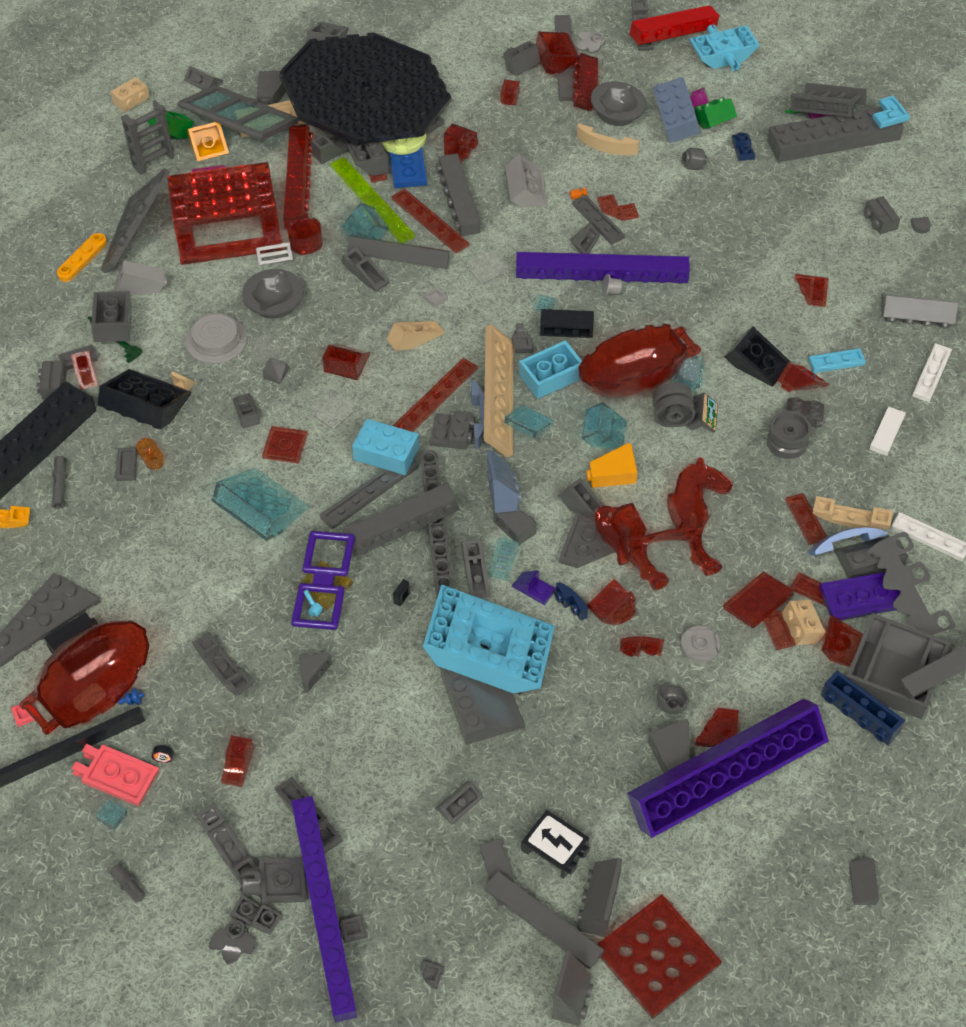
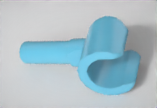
[303,589,323,617]

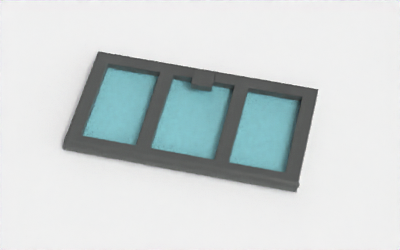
[178,85,298,141]

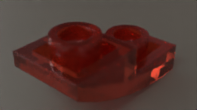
[620,636,664,657]

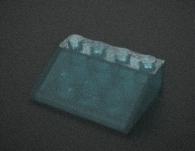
[211,467,310,541]

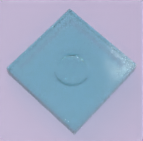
[504,405,554,438]

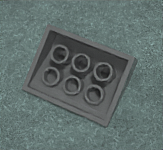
[440,667,525,745]

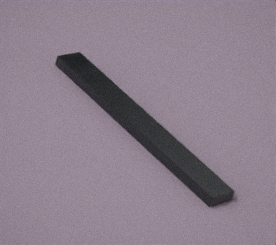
[0,707,145,788]

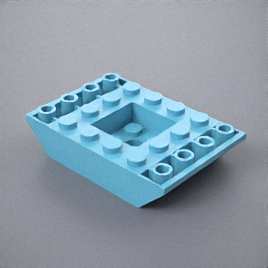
[423,584,555,693]

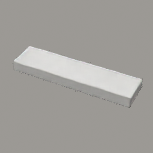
[912,343,952,402]
[890,512,966,561]

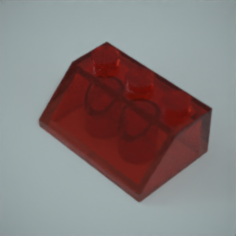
[536,31,579,74]

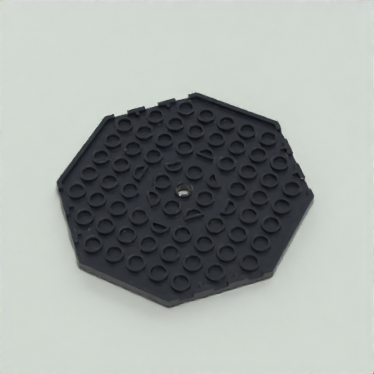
[279,32,451,145]

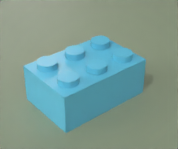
[519,340,585,399]
[352,419,420,475]

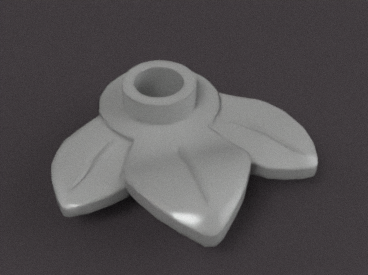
[576,32,605,52]

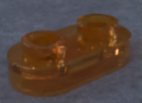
[136,438,164,470]

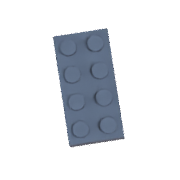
[653,77,700,143]

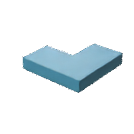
[872,96,910,129]

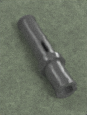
[52,456,68,509]

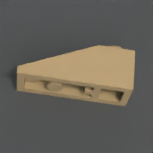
[387,321,445,351]

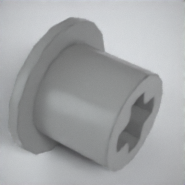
[602,274,622,296]

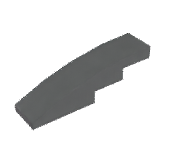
[275,777,343,853]

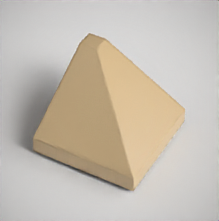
[171,372,195,391]

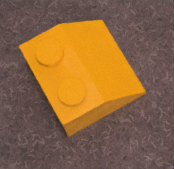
[187,122,229,161]

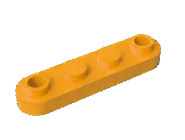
[57,233,107,282]

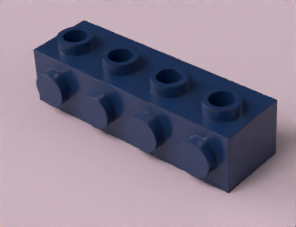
[821,670,905,746]

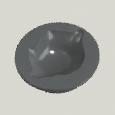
[591,81,646,126]
[242,269,304,318]

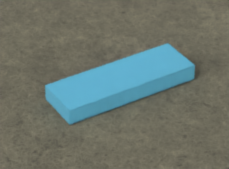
[808,348,866,373]

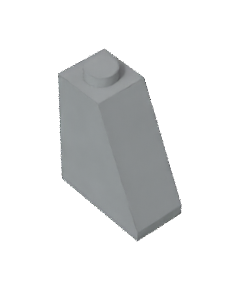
[115,260,167,295]

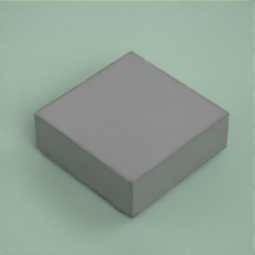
[424,287,448,308]

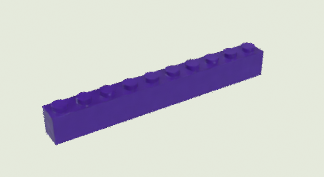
[516,252,690,284]
[291,796,357,1023]

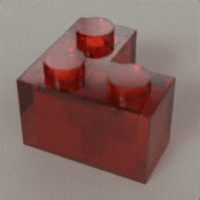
[444,123,479,163]

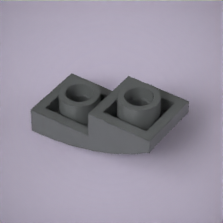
[229,895,282,935]

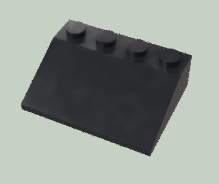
[98,369,192,429]

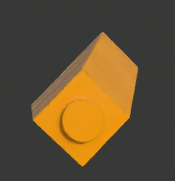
[586,443,637,488]

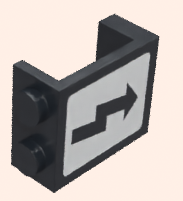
[521,809,590,879]

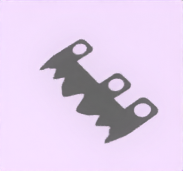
[866,532,955,635]

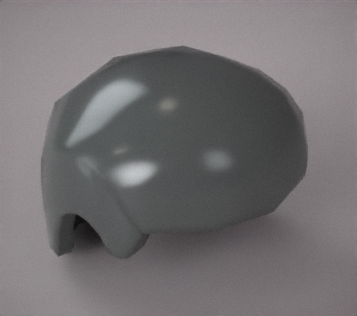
[657,682,689,714]

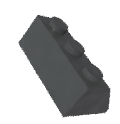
[834,536,908,579]
[576,858,622,938]

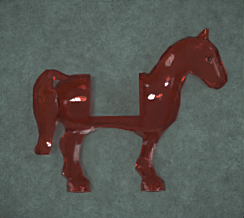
[595,457,733,590]

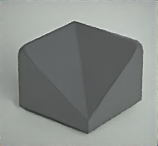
[263,358,288,384]

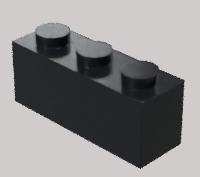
[540,309,594,338]

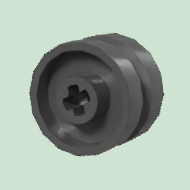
[652,382,695,427]
[767,411,811,459]

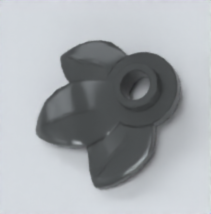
[209,920,255,964]

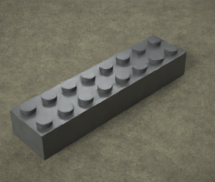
[767,107,904,163]

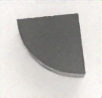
[422,960,444,990]

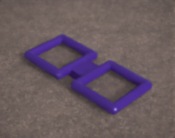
[291,531,355,630]

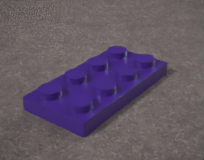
[819,572,901,622]

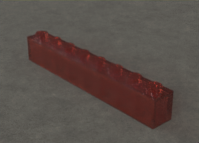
[283,125,313,230]

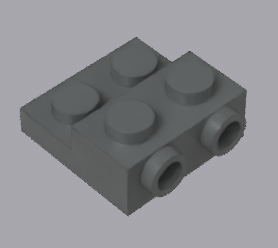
[430,411,475,450]

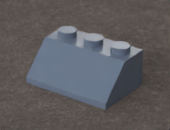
[487,450,521,513]

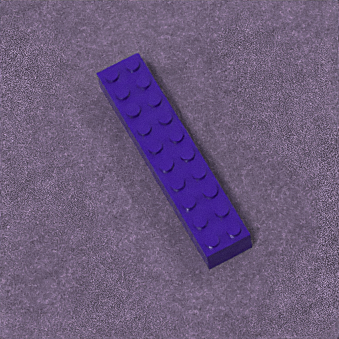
[627,698,829,838]

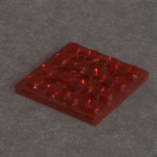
[597,894,722,1020]

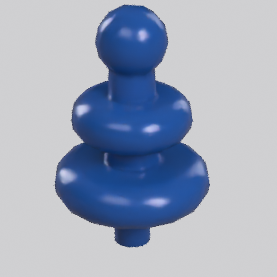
[117,688,145,705]

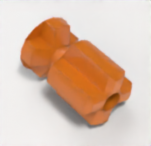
[569,187,587,200]

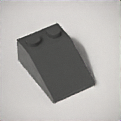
[306,22,349,43]
[552,951,594,1026]

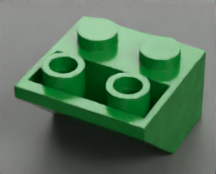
[694,97,737,129]
[147,110,194,139]

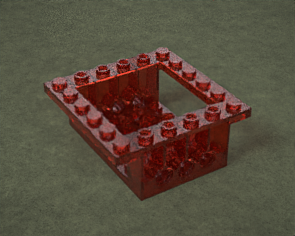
[167,162,283,265]

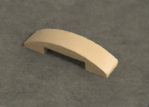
[577,123,639,155]
[813,496,893,529]

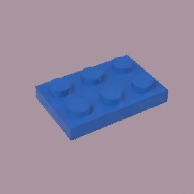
[390,147,427,188]

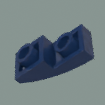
[731,132,755,161]
[554,582,588,621]

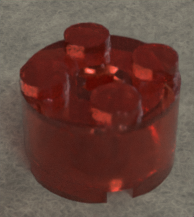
[287,215,323,256]

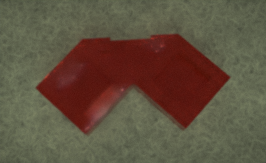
[597,195,639,221]

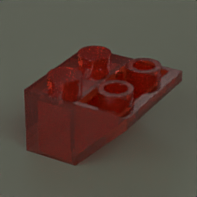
[322,344,370,380]

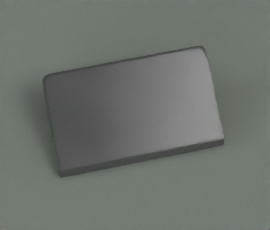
[435,781,484,825]
[849,858,879,905]

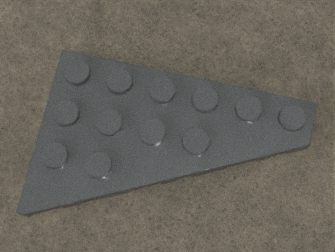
[100,168,170,273]

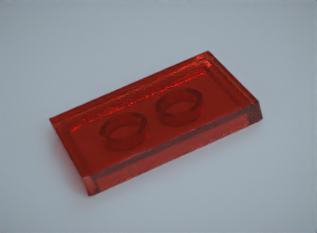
[723,571,794,629]

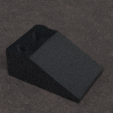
[724,326,792,387]

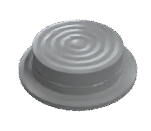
[185,313,247,364]

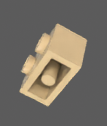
[110,77,150,112]
[782,600,826,645]

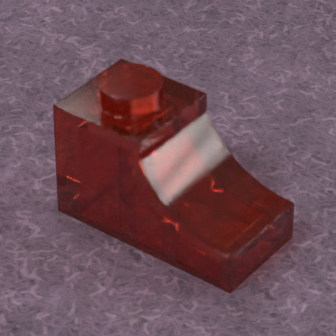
[221,735,254,787]

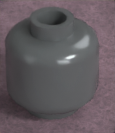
[682,148,707,170]

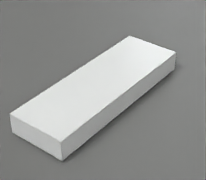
[869,406,906,456]

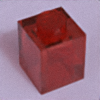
[500,79,520,106]

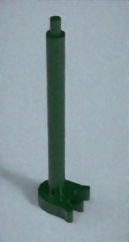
[88,316,142,363]

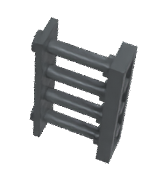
[791,83,867,117]
[121,100,174,175]

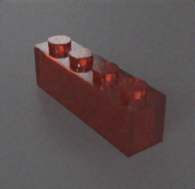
[572,53,598,111]

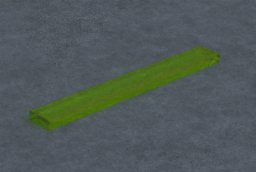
[330,157,415,243]

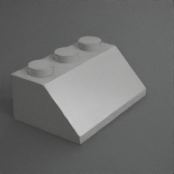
[505,154,548,208]

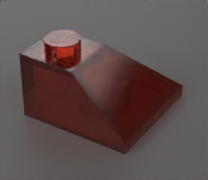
[777,362,830,392]

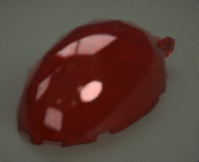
[578,324,701,398]
[19,620,150,735]

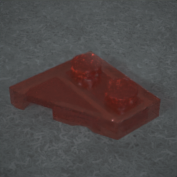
[794,274,829,307]
[695,708,739,748]

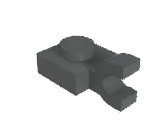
[511,323,533,353]

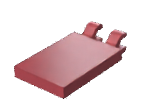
[71,744,159,806]

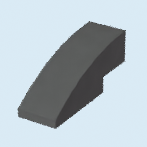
[341,247,390,291]

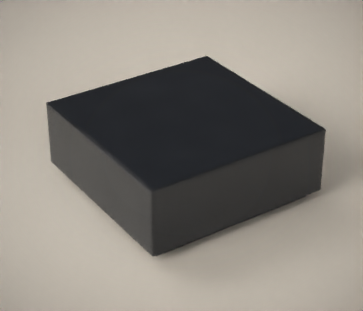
[393,579,410,606]

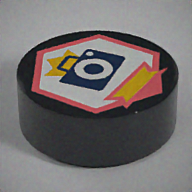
[152,745,174,763]

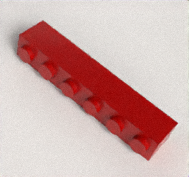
[629,5,720,45]

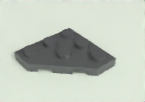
[559,514,632,568]

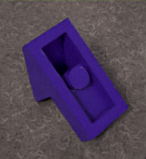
[512,570,556,606]

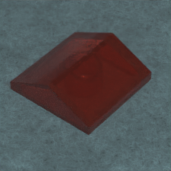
[821,615,863,667]

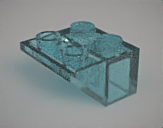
[341,202,389,240]
[582,402,627,450]

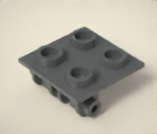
[786,397,824,428]

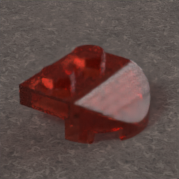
[587,579,636,625]

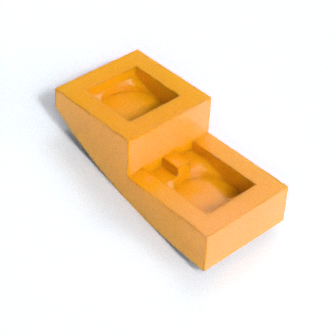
[0,506,30,528]

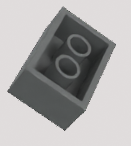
[91,291,132,342]

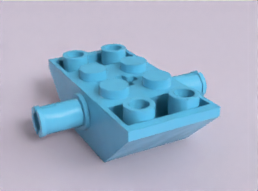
[689,24,759,71]

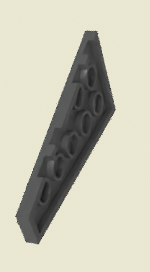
[0,573,101,667]

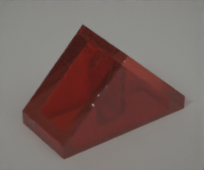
[71,350,98,390]

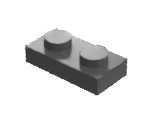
[58,344,98,370]

